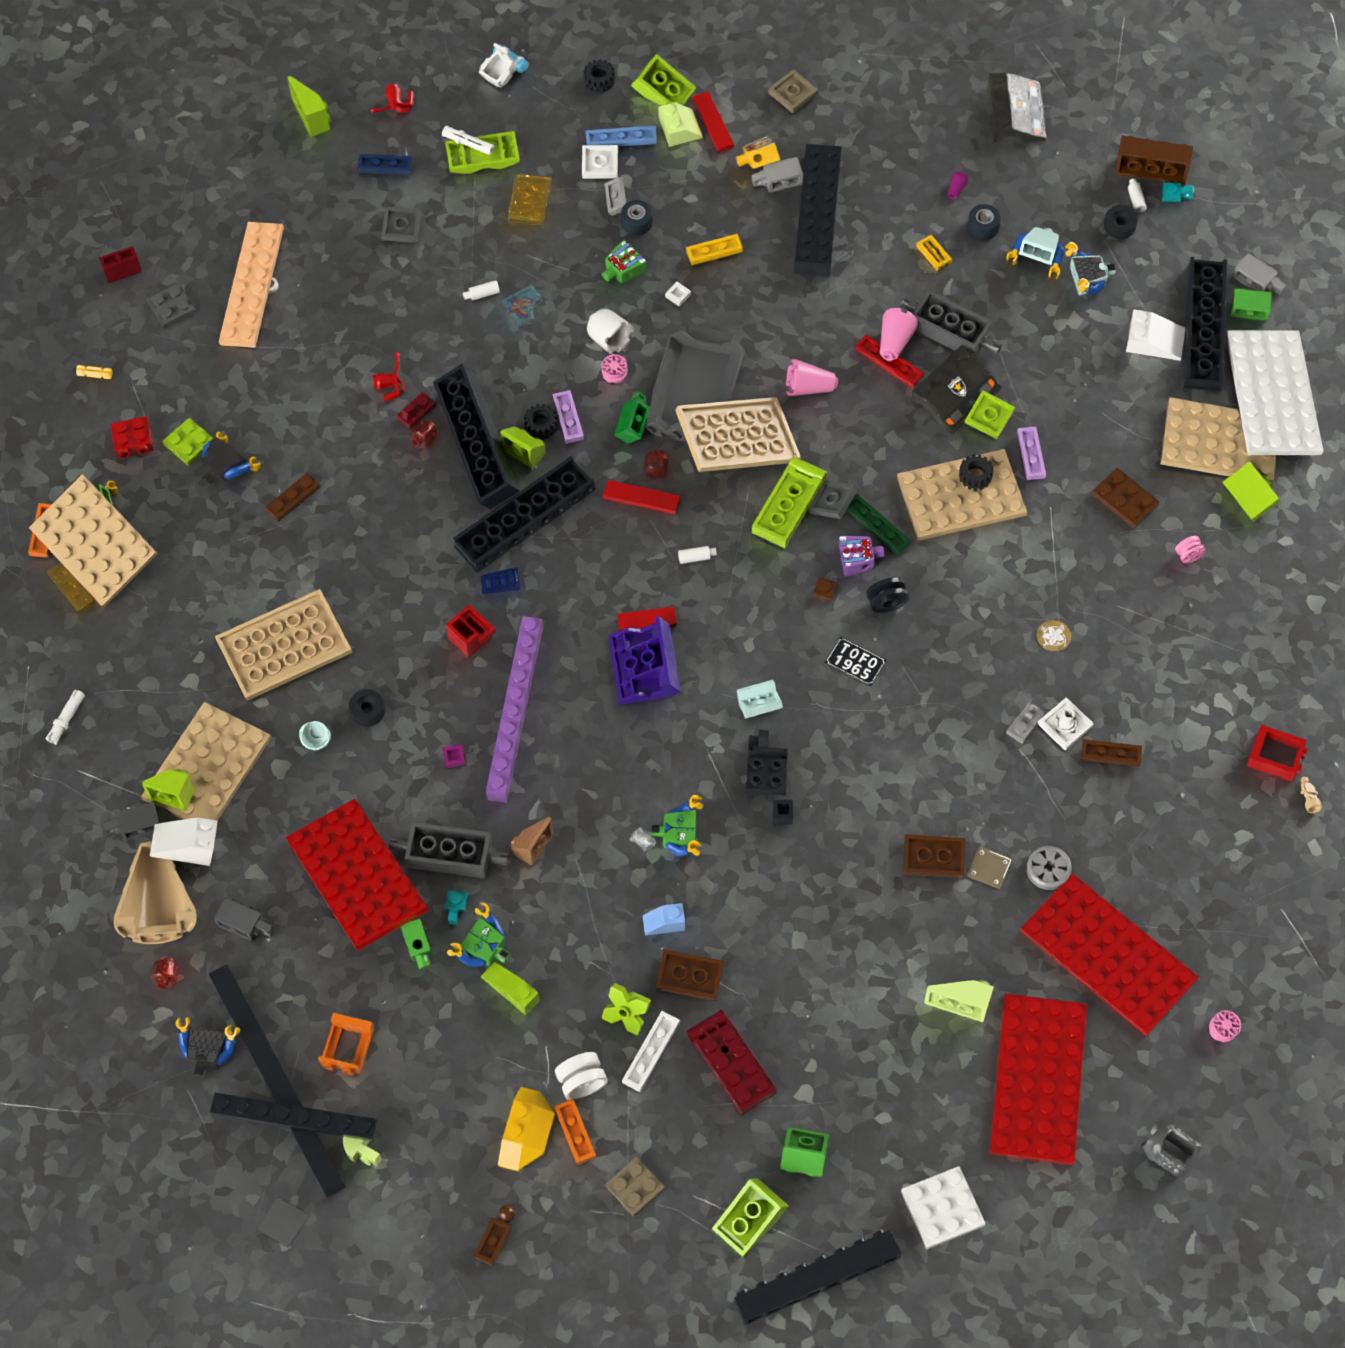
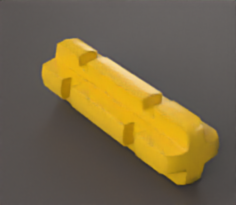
[76,365,113,379]

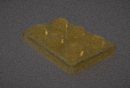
[508,174,551,225]

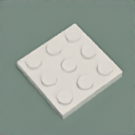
[901,1166,986,1249]

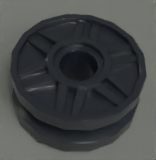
[866,577,909,613]

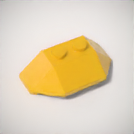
[498,1087,555,1171]

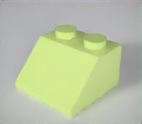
[659,103,703,147]

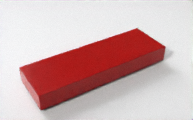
[617,606,677,631]

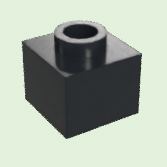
[773,800,793,824]

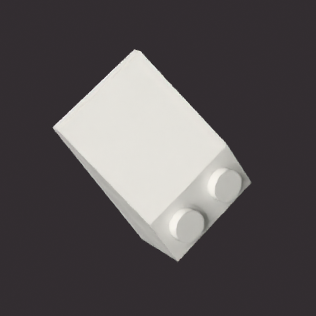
[1126,309,1186,361]
[150,817,217,866]

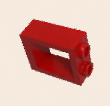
[1247,725,1308,781]

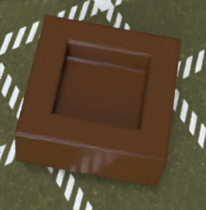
[813,577,837,602]

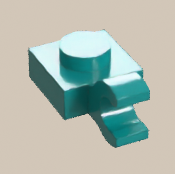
[1162,183,1194,202]
[445,890,468,926]

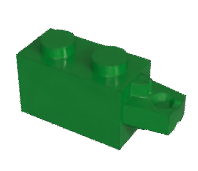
[614,391,651,444]

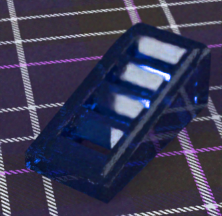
[481,567,520,594]

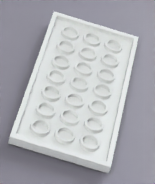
[1226,331,1323,455]

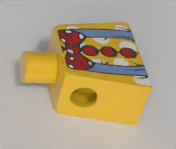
[736,136,780,168]

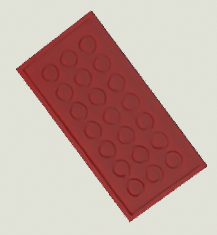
[285,799,429,951]
[1020,873,1199,1036]
[989,993,1087,1165]

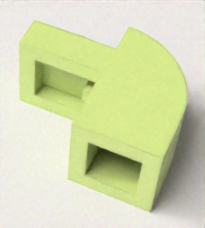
[343,1137,382,1166]

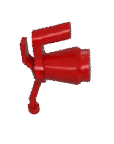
[371,84,414,113]
[372,352,405,402]

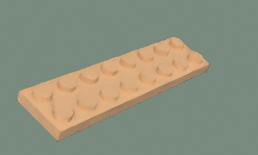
[219,222,284,348]

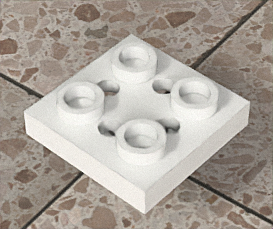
[1038,698,1094,751]

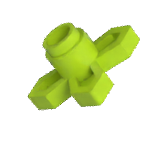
[602,983,651,1035]

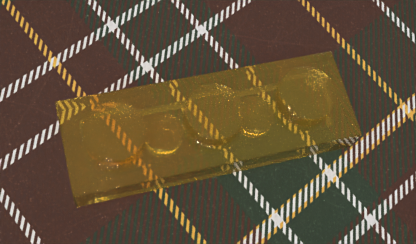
[47,562,95,614]

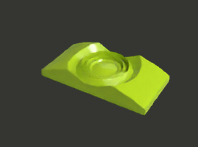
[445,131,520,174]

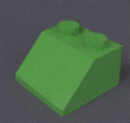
[780,1127,829,1177]

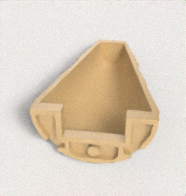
[113,841,197,944]

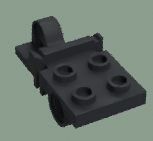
[746,729,788,795]

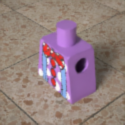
[839,536,884,577]

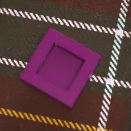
[442,744,465,768]

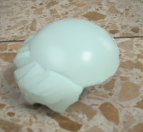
[299,721,331,751]

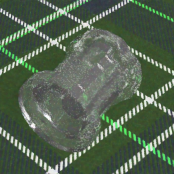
[630,827,656,853]

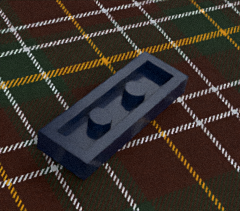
[358,154,413,175]

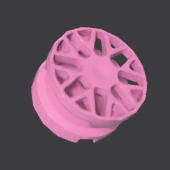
[601,354,628,384]
[1175,536,1206,564]
[1208,1010,1241,1043]

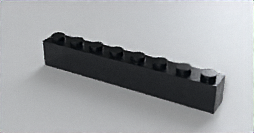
[734,1229,901,1326]

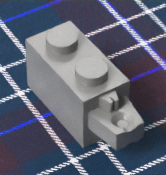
[752,157,803,193]
[1233,253,1286,296]

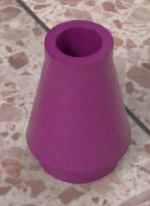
[947,171,968,199]

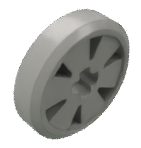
[1026,846,1072,890]

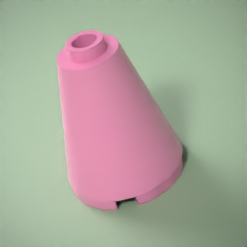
[880,308,918,361]
[786,359,838,396]

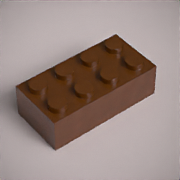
[1115,136,1193,185]

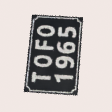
[824,637,887,686]

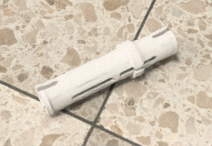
[442,125,494,155]
[46,690,85,745]

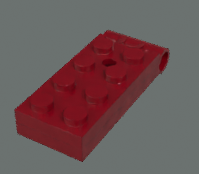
[686,1010,777,1116]

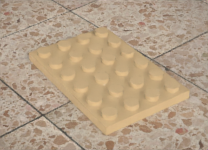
[675,397,801,472]
[1160,397,1276,483]
[897,449,1027,541]
[29,474,158,607]
[215,589,352,701]
[141,702,271,821]

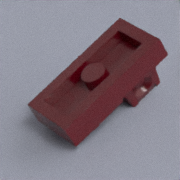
[397,392,436,429]

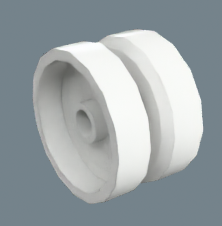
[555,1052,608,1100]

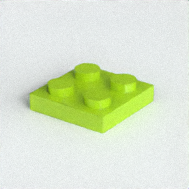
[964,390,1015,439]
[162,418,213,466]

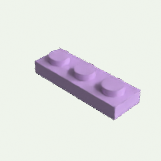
[552,390,584,444]
[1017,426,1046,480]

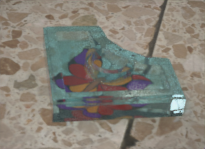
[501,285,542,330]

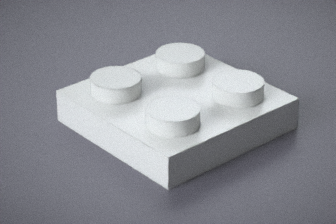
[582,145,618,179]

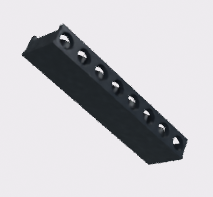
[1183,257,1227,392]
[453,456,596,573]

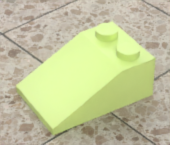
[924,980,994,1022]

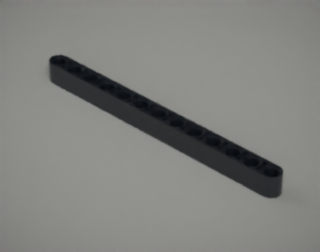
[209,964,345,1197]

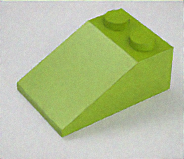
[631,54,696,106]
[287,76,331,137]
[712,1178,789,1257]

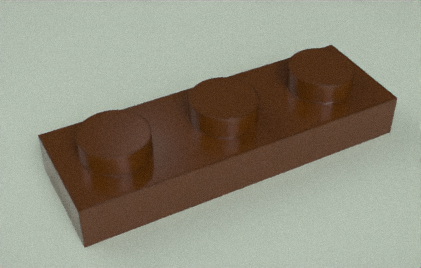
[265,473,321,522]
[1081,739,1142,767]

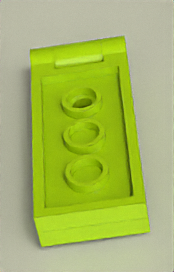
[752,456,828,548]

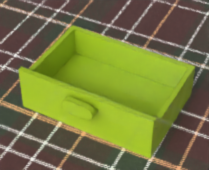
[1223,461,1281,522]

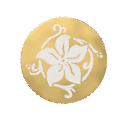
[1037,620,1071,651]

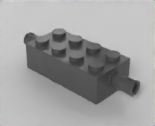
[900,290,1002,360]
[389,822,509,879]

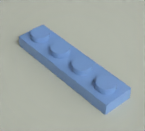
[586,125,657,147]

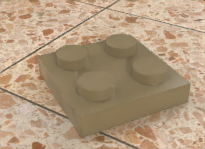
[768,69,818,113]
[605,1157,665,1217]

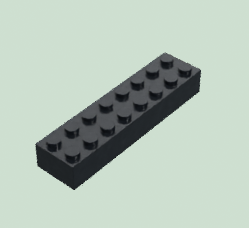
[794,144,842,276]
[433,363,520,509]

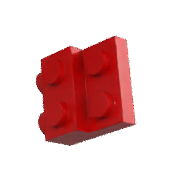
[110,416,154,458]

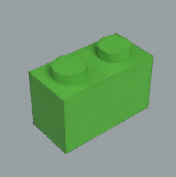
[1231,288,1272,321]

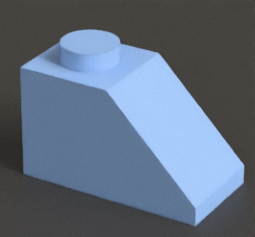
[643,903,685,936]

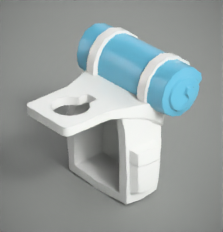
[479,43,529,88]

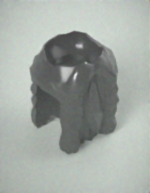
[1141,1120,1202,1177]

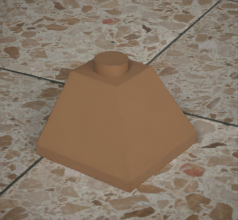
[510,817,554,866]

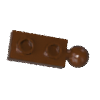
[474,1205,515,1266]

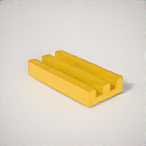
[916,235,952,271]

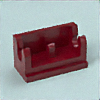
[99,246,142,283]

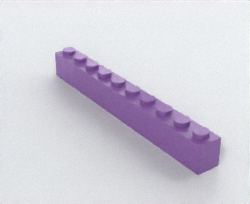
[486,616,543,803]

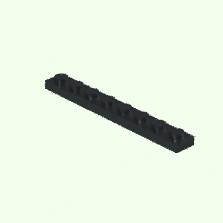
[210,1093,378,1141]

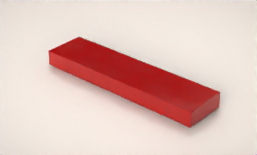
[692,91,734,153]
[855,334,925,388]
[603,480,680,515]

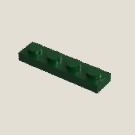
[846,494,911,556]

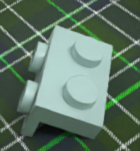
[737,680,783,718]

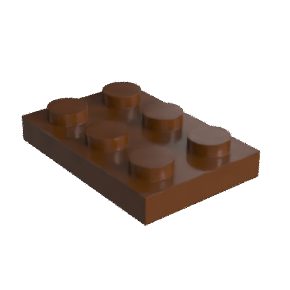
[1092,468,1160,529]
[903,834,965,878]
[656,949,724,1002]

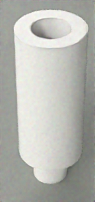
[1128,179,1147,213]
[463,280,500,301]
[678,546,717,564]

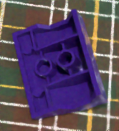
[609,616,681,704]

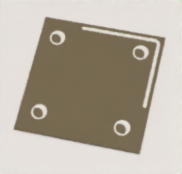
[966,846,1013,890]

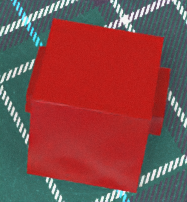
[446,604,496,658]

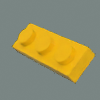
[686,234,743,266]

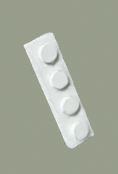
[622,1011,680,1092]

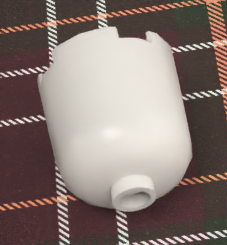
[587,309,634,354]

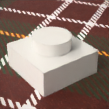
[665,282,691,307]

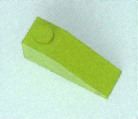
[481,962,540,1015]

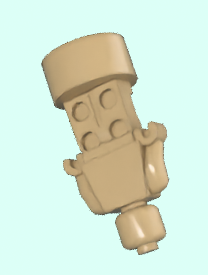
[1300,776,1323,813]

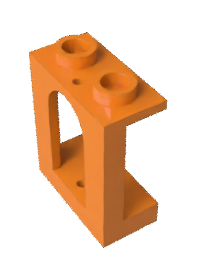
[318,1013,374,1075]

